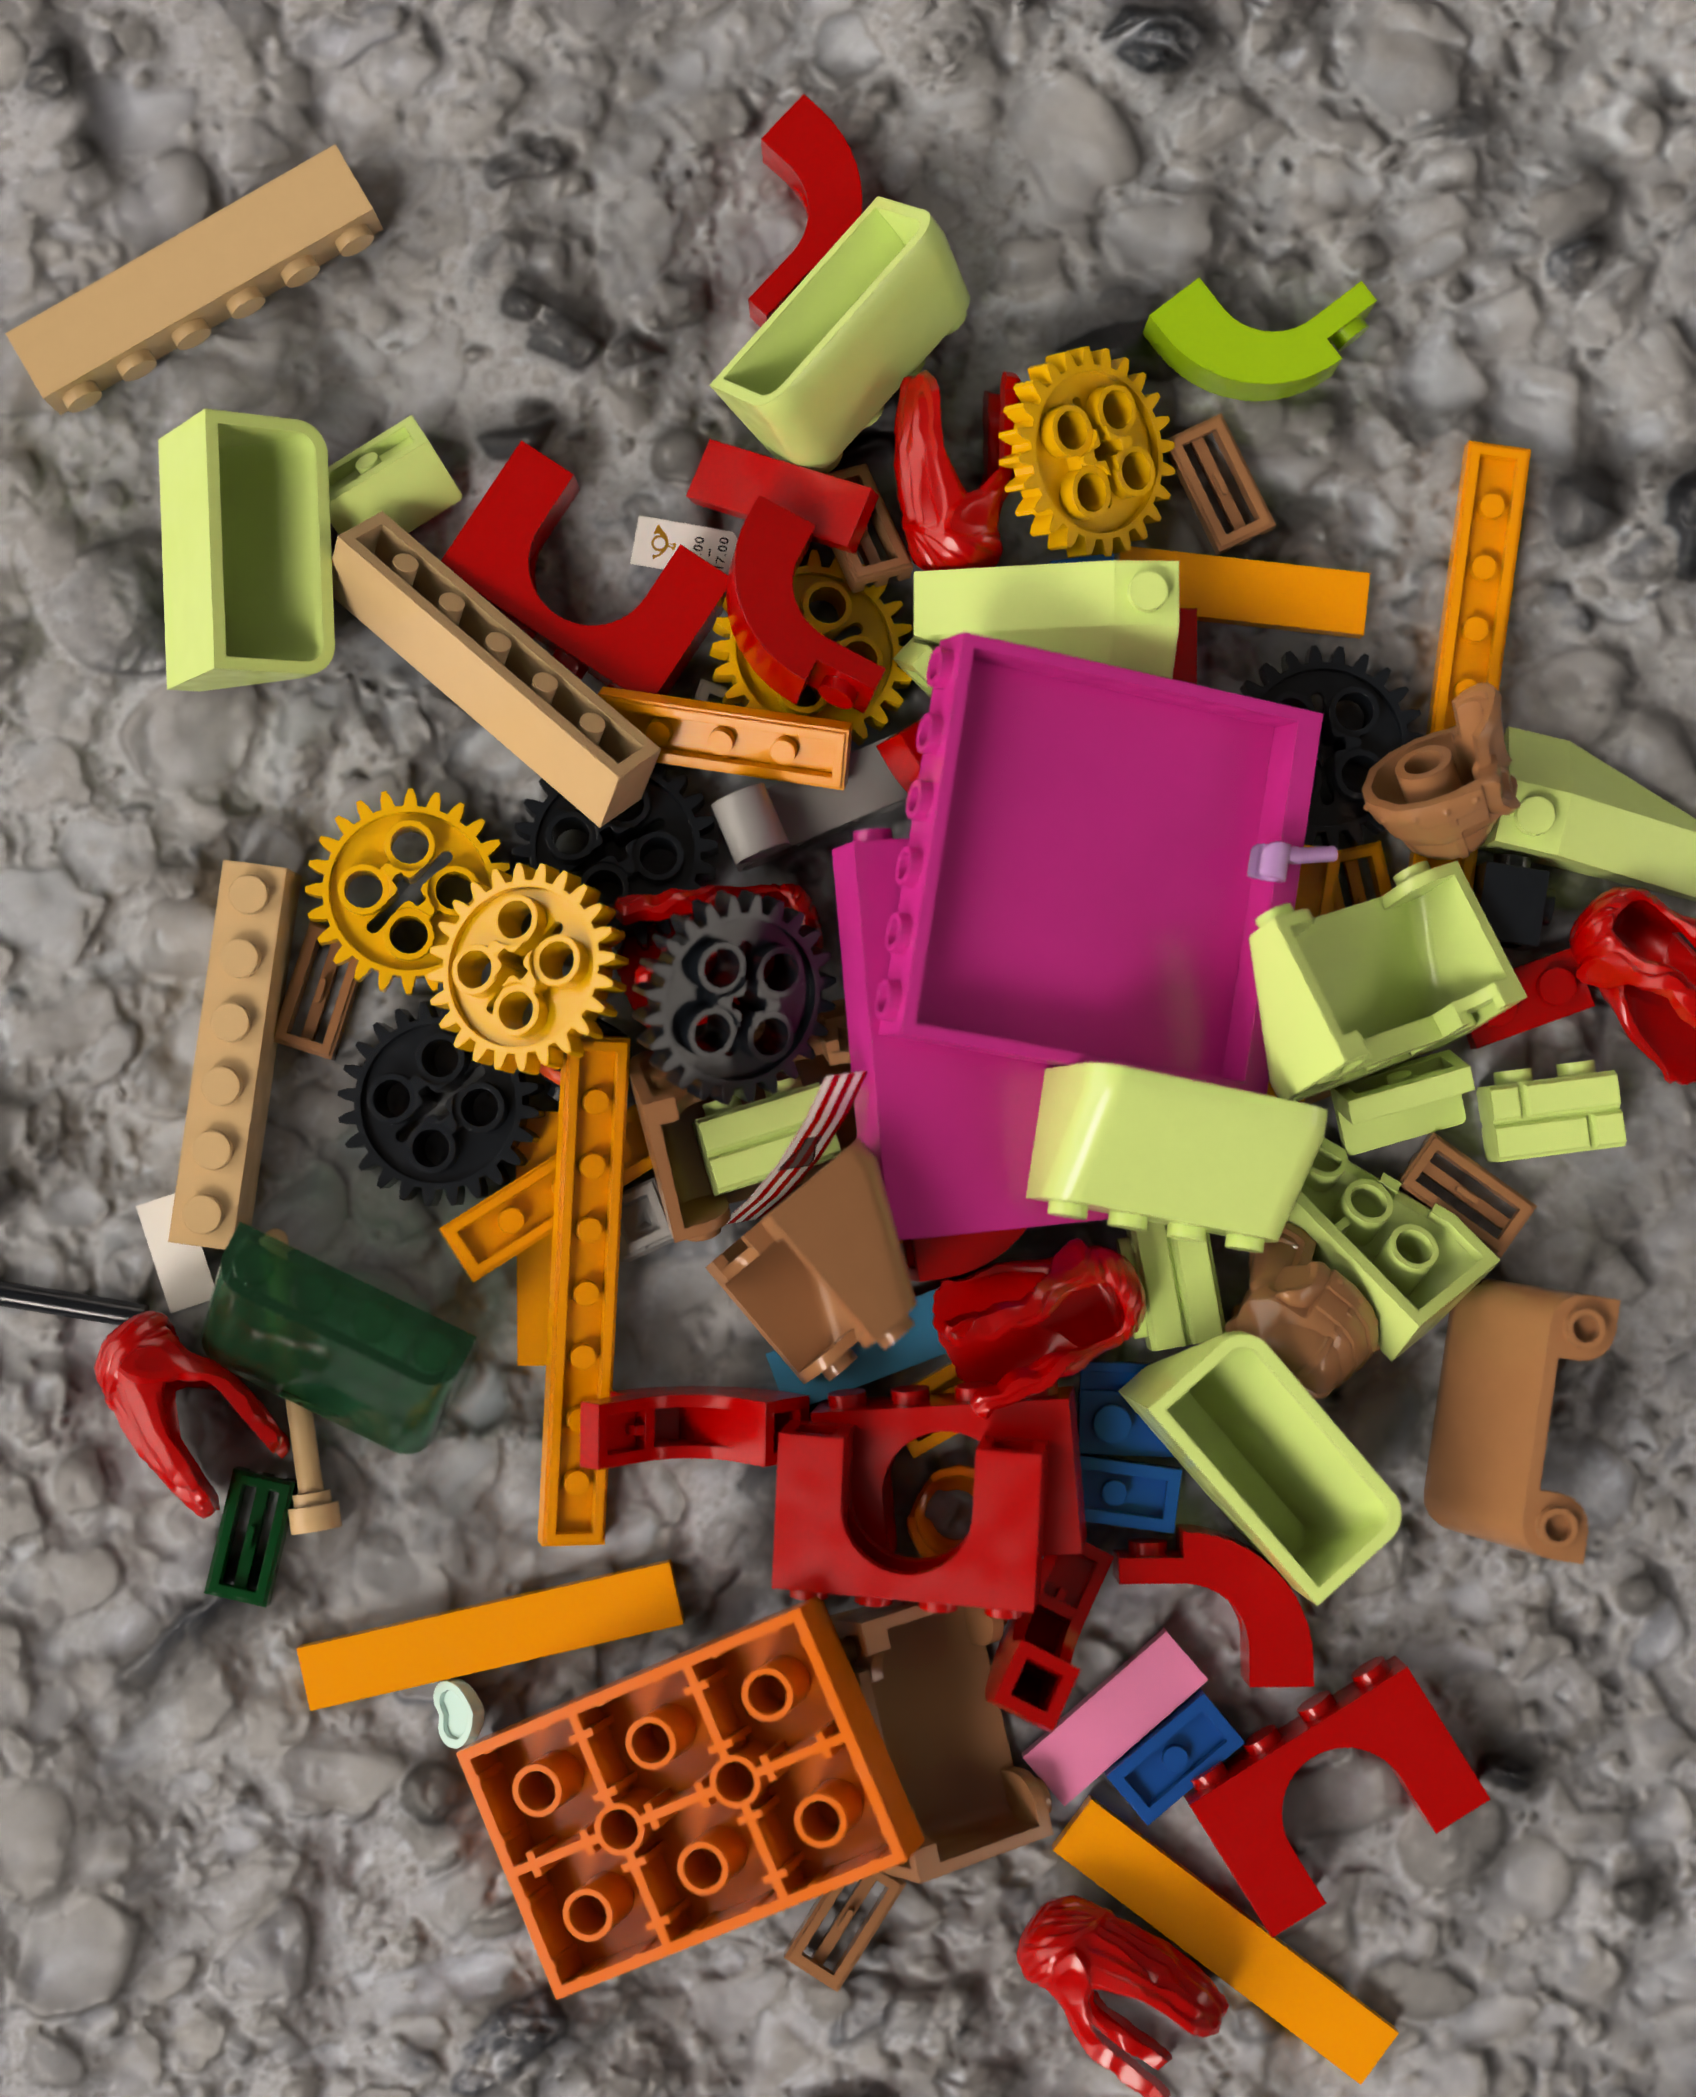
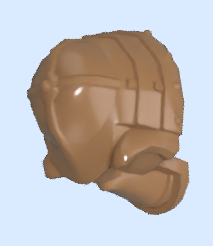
[1362,683,1521,860]
[1224,1222,1380,1400]

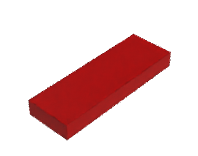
[686,439,879,554]

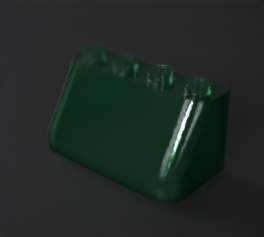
[201,1222,480,1454]

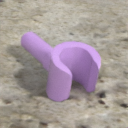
[1247,842,1338,882]

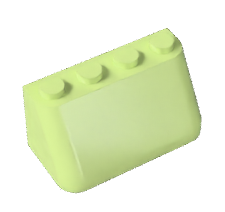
[709,196,970,474]
[158,408,335,692]
[1026,1062,1328,1253]
[1118,1331,1402,1606]

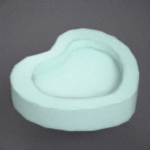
[433,1678,485,1749]

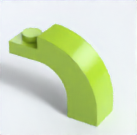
[1142,277,1377,401]

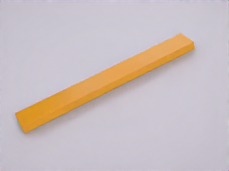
[1408,440,1531,890]
[537,1035,631,1546]

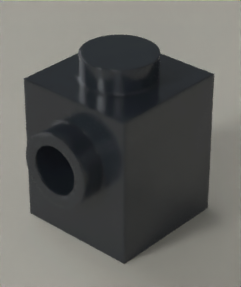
[1473,853,1556,951]

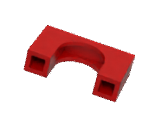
[441,440,728,695]
[811,1380,1087,1556]
[772,1420,1049,1619]
[1184,1655,1491,1938]

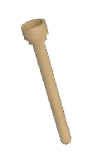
[263,1228,342,1535]

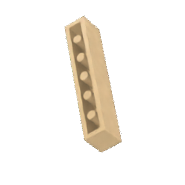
[5,144,384,415]
[332,511,661,828]
[168,859,302,1251]

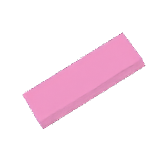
[1021,1628,1208,1807]

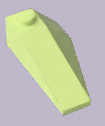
[913,560,1179,679]
[1478,726,1696,901]
[1287,1137,1500,1362]

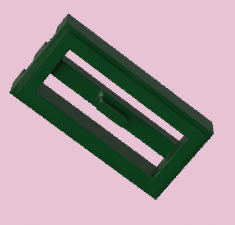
[204,1466,298,1608]

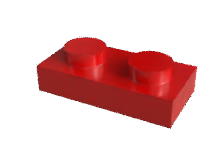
[1466,948,1595,1050]

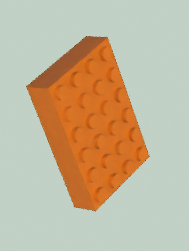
[456,1596,925,2000]

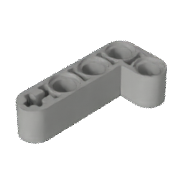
[711,734,908,872]

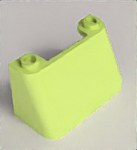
[1249,860,1527,1101]

